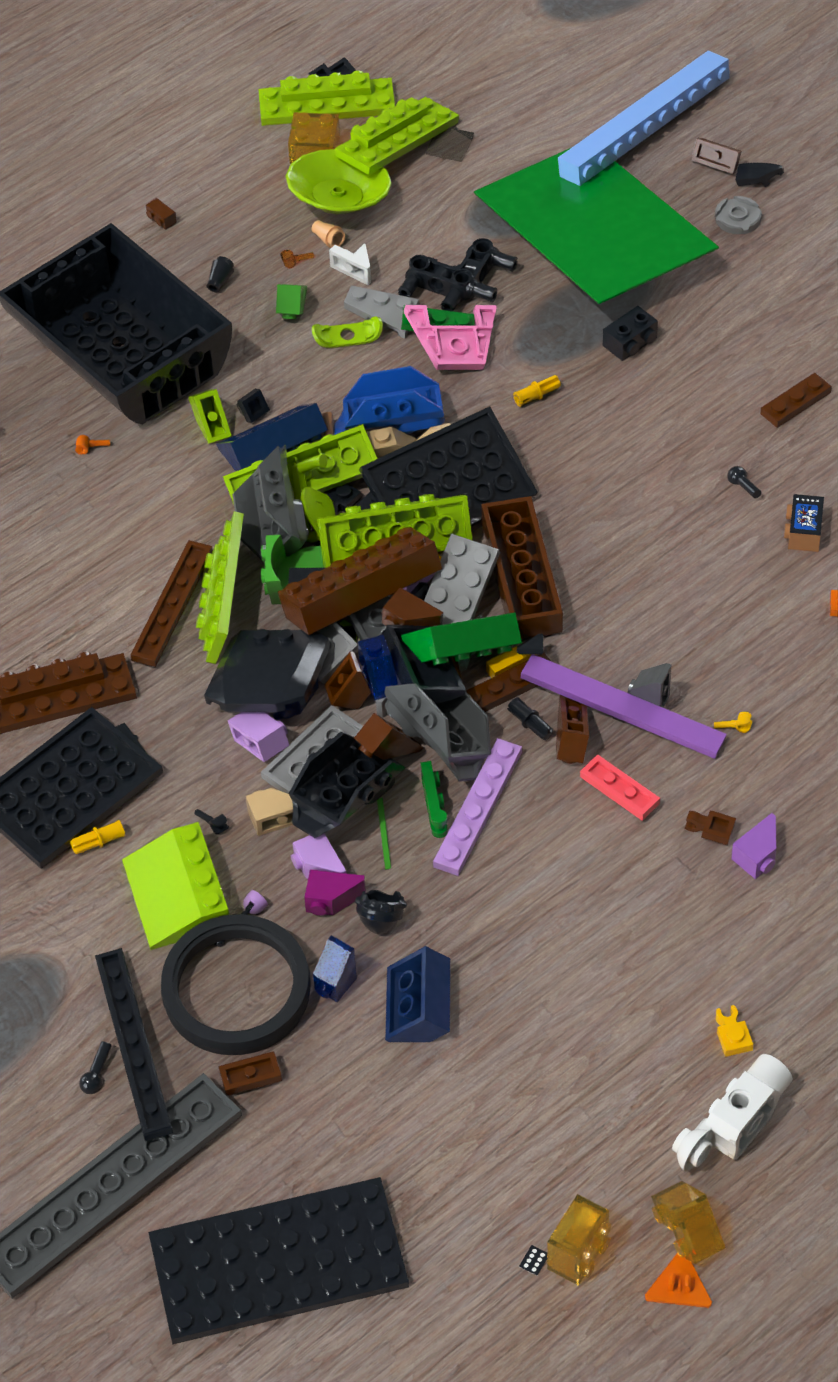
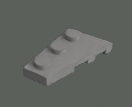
[344,285,419,339]

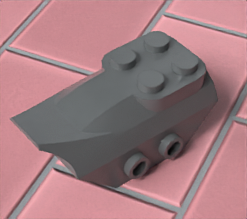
[232,445,309,562]
[385,684,491,782]

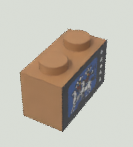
[784,494,824,552]

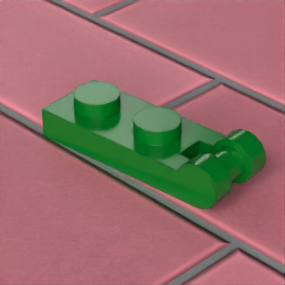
[420,761,448,838]

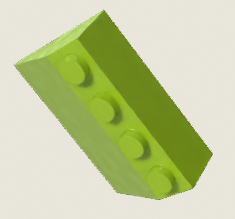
[122,822,229,950]

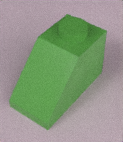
[276,284,307,319]

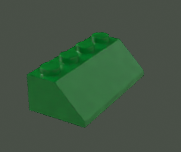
[401,612,522,665]

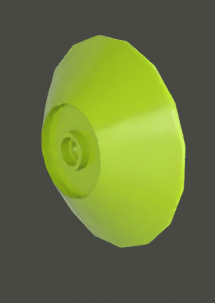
[285,149,392,214]

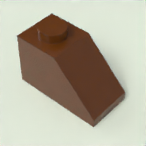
[381,587,443,626]
[325,652,371,709]

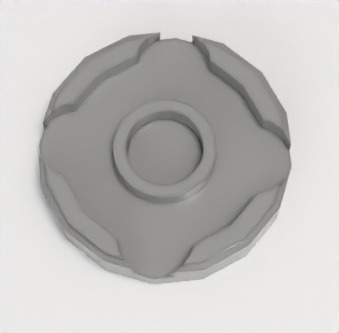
[715,196,762,234]

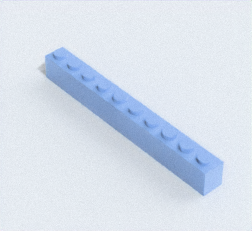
[558,51,730,186]

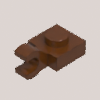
[685,810,736,846]

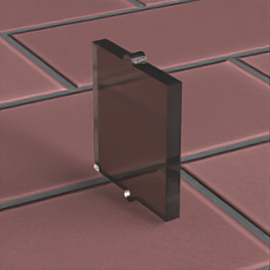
[426,127,474,162]

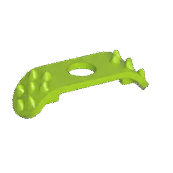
[312,316,383,348]

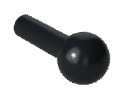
[727,466,761,498]
[79,1041,112,1094]

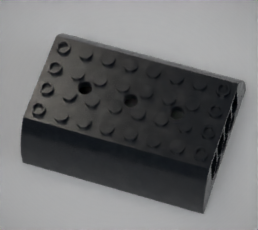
[0,223,232,425]

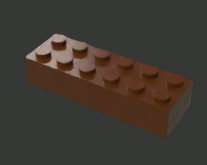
[481,496,563,639]
[278,527,442,635]

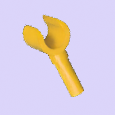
[714,712,753,733]

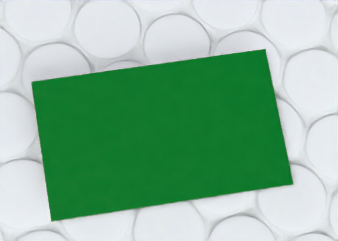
[474,147,719,304]

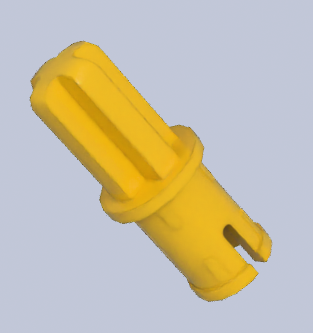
[513,375,561,407]
[70,820,125,854]

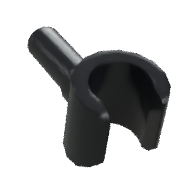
[194,809,229,834]

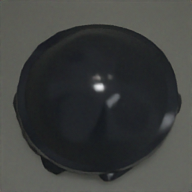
[355,890,407,934]

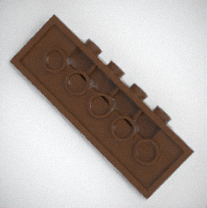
[0,652,137,734]

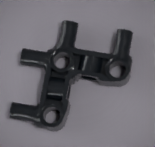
[398,238,518,311]

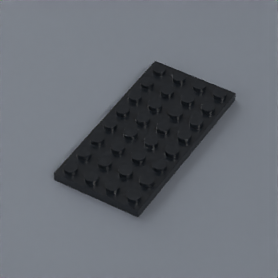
[148,1177,409,1345]

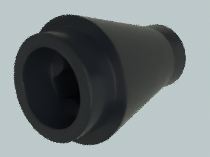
[206,256,234,293]

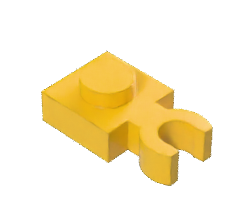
[716,1005,753,1057]

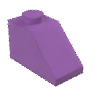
[732,813,776,879]

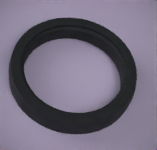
[161,914,311,1055]

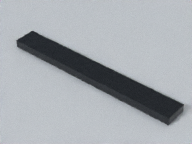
[95,948,173,1141]

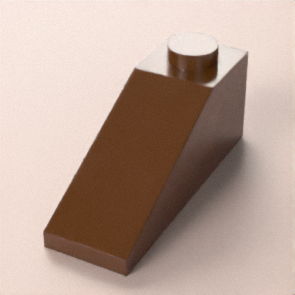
[556,695,589,764]
[354,713,424,760]

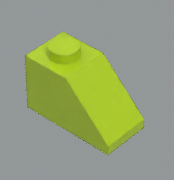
[188,389,232,444]

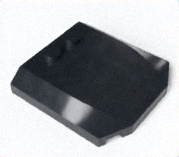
[204,629,331,712]

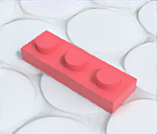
[580,754,660,821]

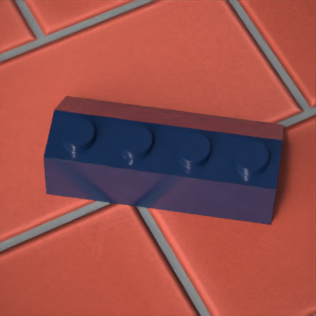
[216,403,328,471]

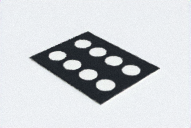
[519,1245,550,1276]

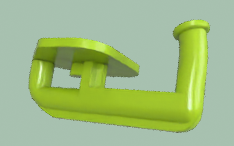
[289,454,335,543]

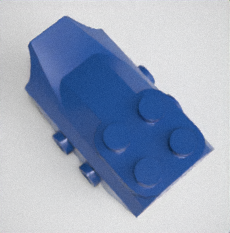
[334,366,445,435]

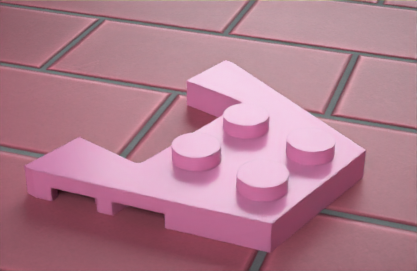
[404,305,497,370]

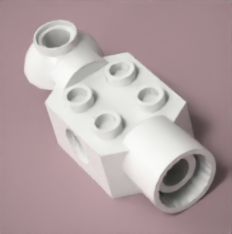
[672,1054,793,1172]

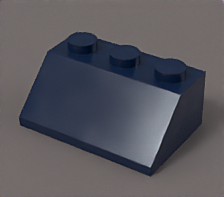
[385,946,450,1042]

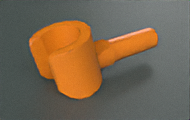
[75,435,110,454]

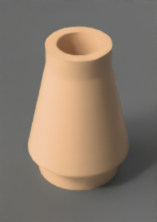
[312,220,345,248]

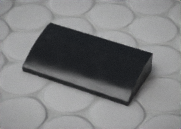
[382,625,466,704]

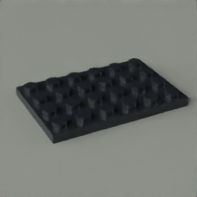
[359,406,538,526]
[0,707,163,869]

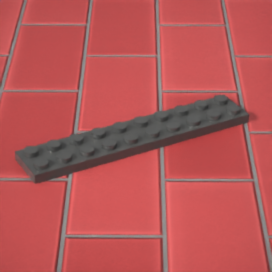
[0,1073,242,1299]

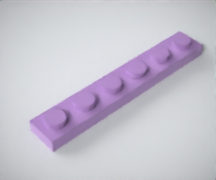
[433,738,522,876]

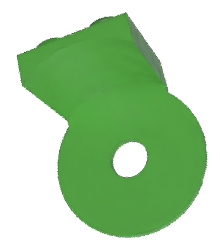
[261,535,324,605]

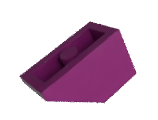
[304,870,366,916]

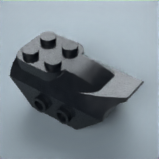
[288,732,406,838]

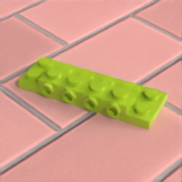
[258,71,395,126]
[335,97,459,175]
[223,424,377,504]
[317,494,473,568]
[196,511,244,664]

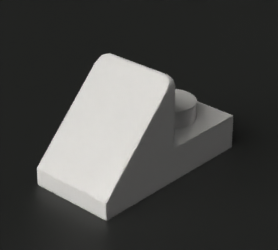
[329,244,371,285]

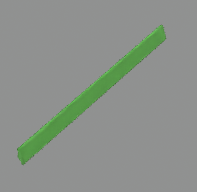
[377,798,391,870]

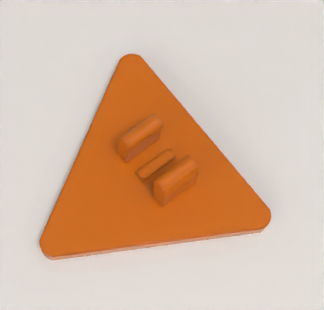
[645,1250,712,1308]

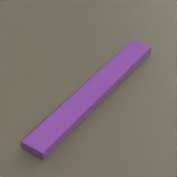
[521,654,726,759]

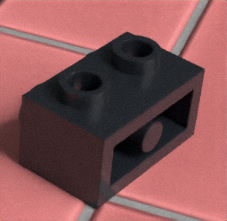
[602,306,658,361]

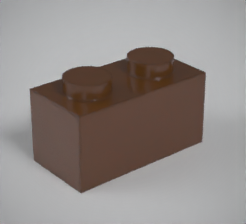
[146,198,177,230]

